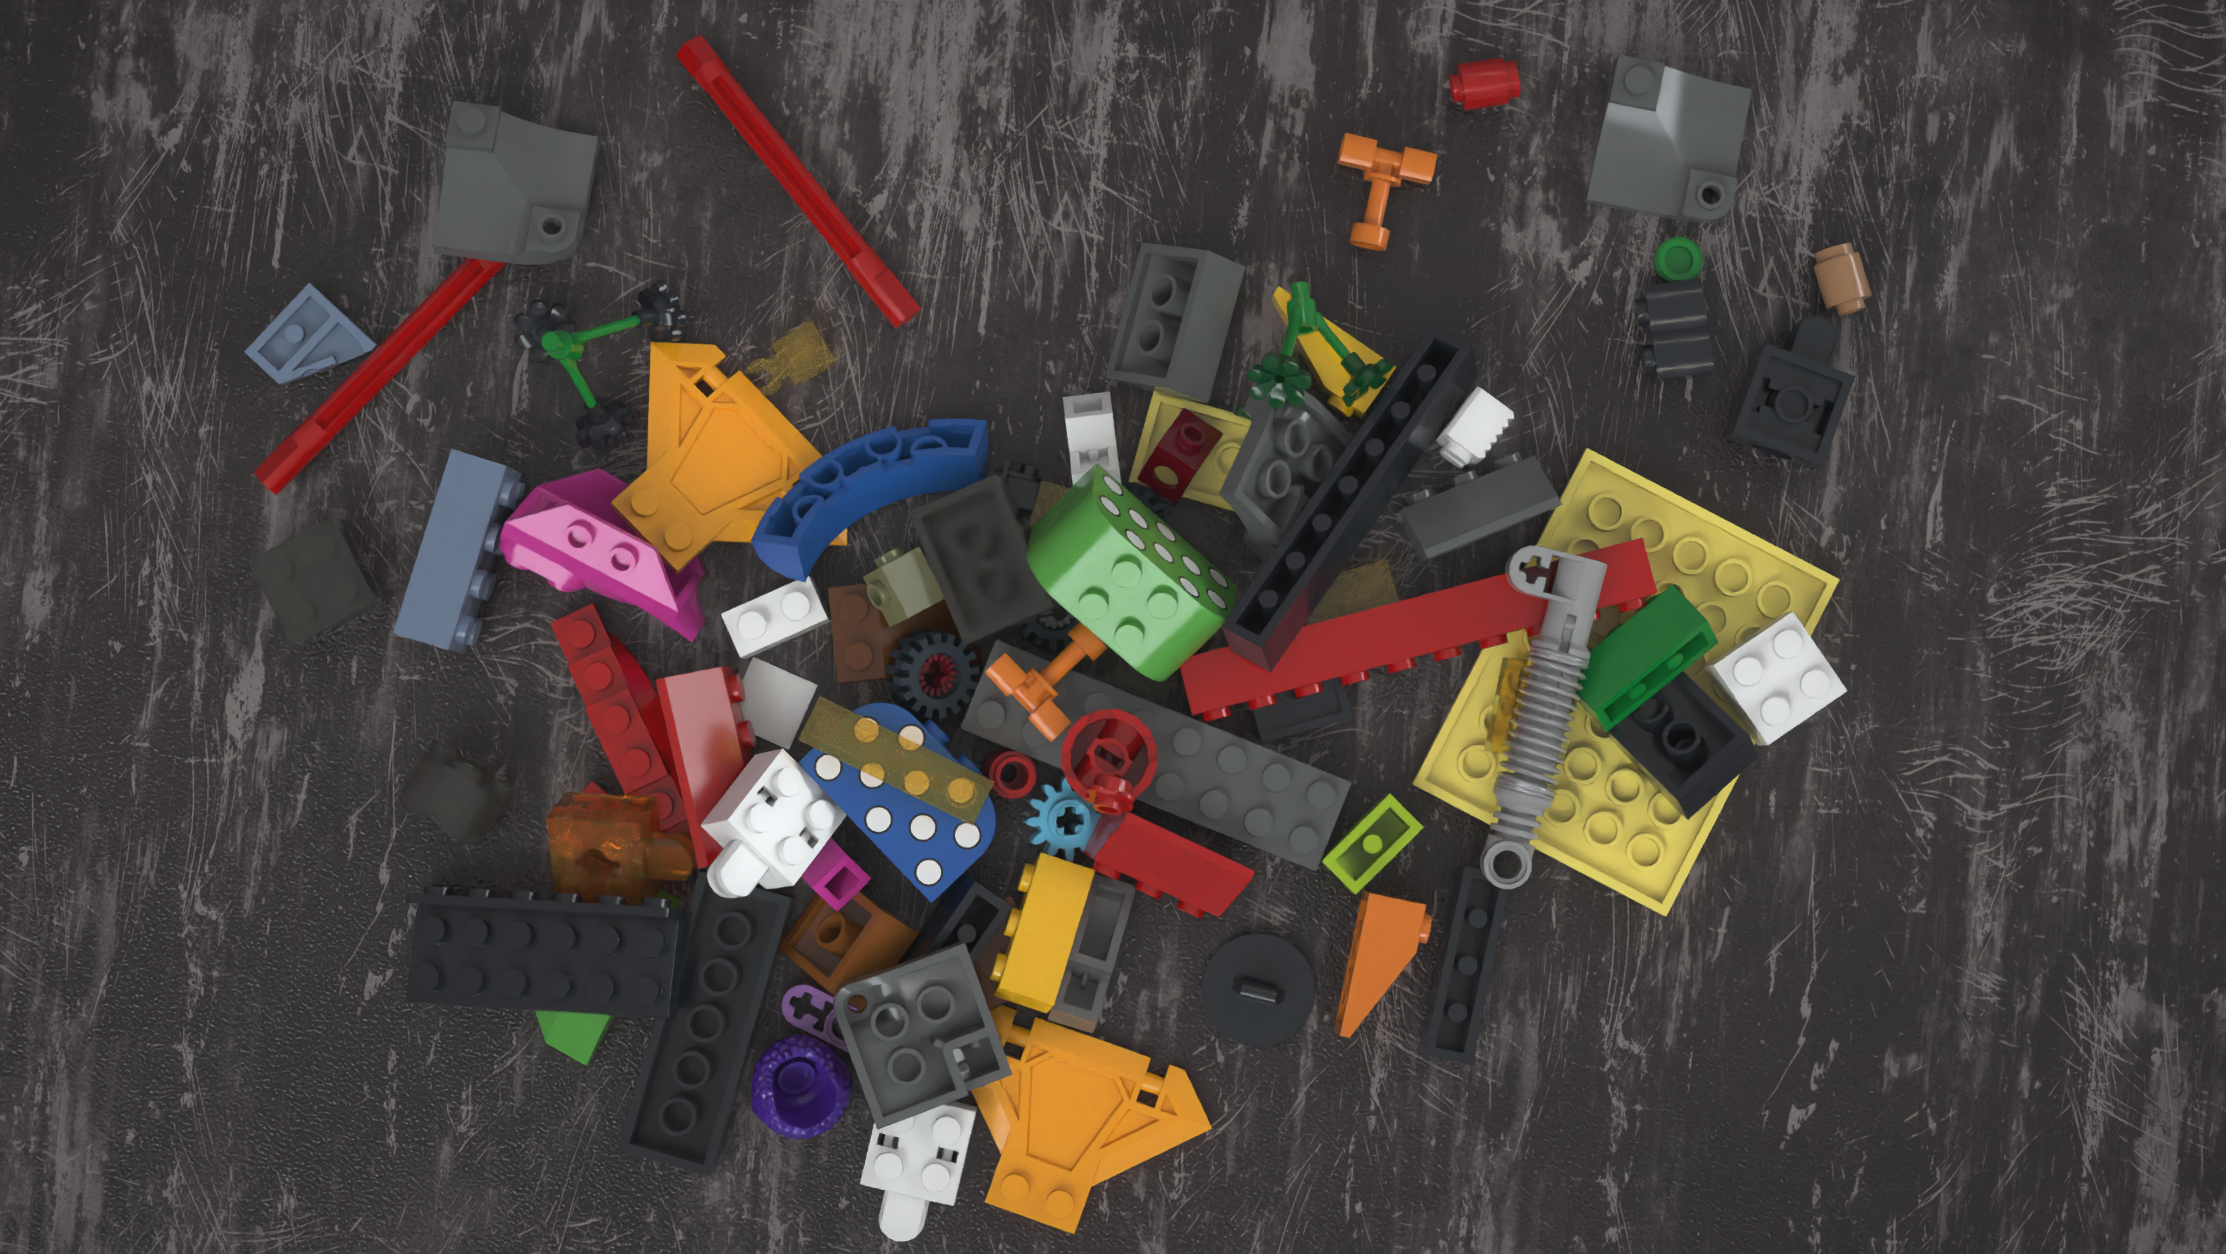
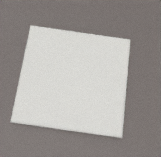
[740,657,818,750]

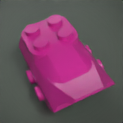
[499,468,706,643]

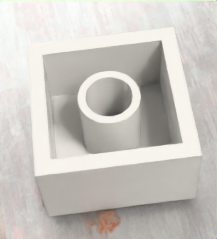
[1704,611,1847,746]

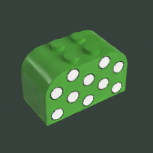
[1027,463,1236,682]

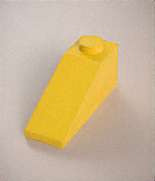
[1271,287,1396,419]

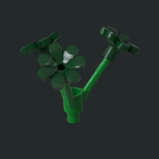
[1234,282,1394,419]

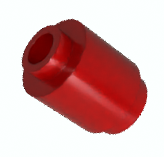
[1449,57,1520,111]
[982,749,1036,799]

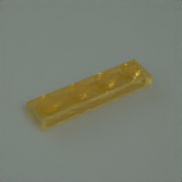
[798,696,995,826]

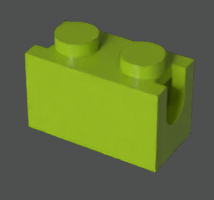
[1321,793,1424,895]

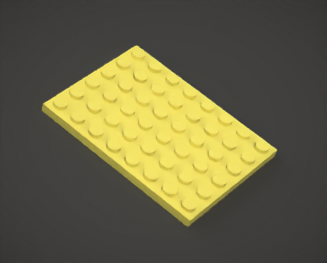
[1411,448,1840,917]

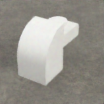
[1063,391,1121,485]

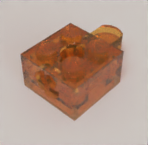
[546,792,697,906]

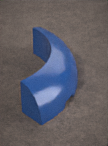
[751,418,989,582]

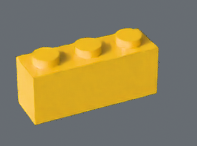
[989,852,1095,1013]

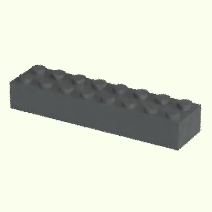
[960,640,1352,871]

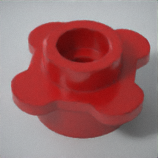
[1085,775,1135,815]

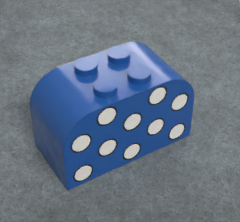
[798,703,998,903]

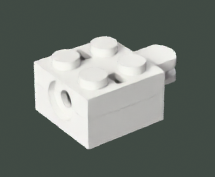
[700,749,847,899]
[860,1101,977,1241]

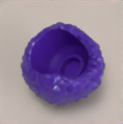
[751,1034,852,1140]

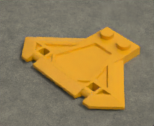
[610,342,847,575]
[971,1005,1212,1234]

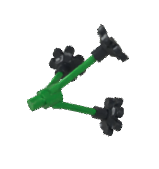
[514,280,686,450]

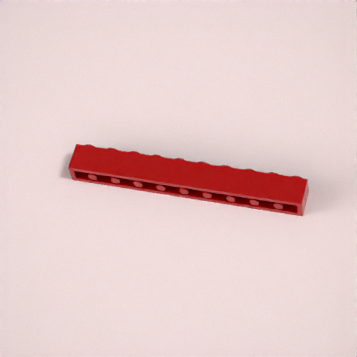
[1179,538,1657,722]

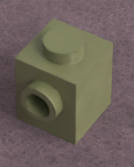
[863,547,947,627]

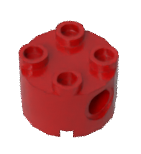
[1061,709,1157,799]

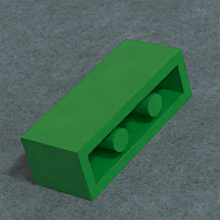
[1575,584,1719,733]

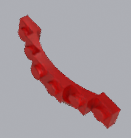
[550,603,698,881]

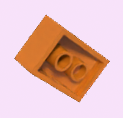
[1334,890,1432,1038]

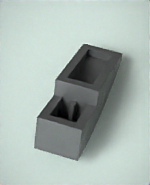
[1047,873,1136,1033]

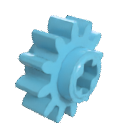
[1023,776,1101,862]

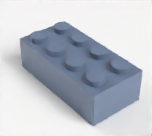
[393,449,525,653]

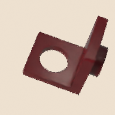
[1137,408,1223,504]

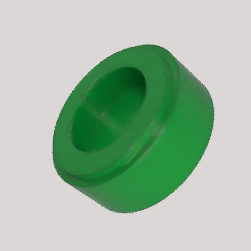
[1653,237,1702,283]

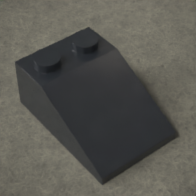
[1583,672,1759,820]

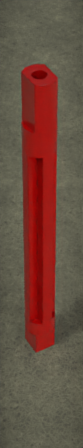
[676,35,921,330]
[253,258,507,495]

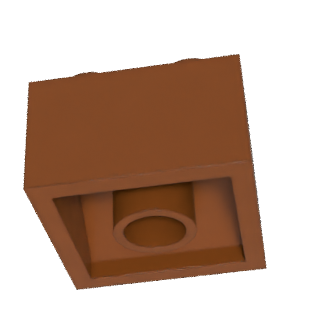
[781,890,919,1009]

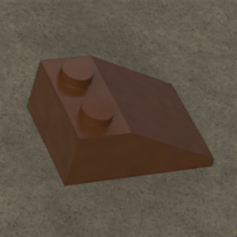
[828,575,982,684]

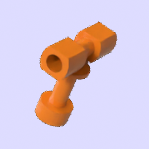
[1337,133,1437,251]
[984,622,1107,742]

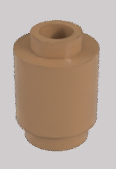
[1813,243,1872,316]

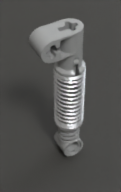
[1480,545,1608,889]

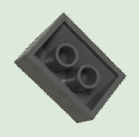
[1105,242,1245,403]
[1398,452,1562,564]

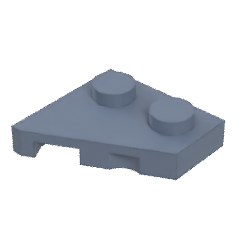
[244,283,379,385]

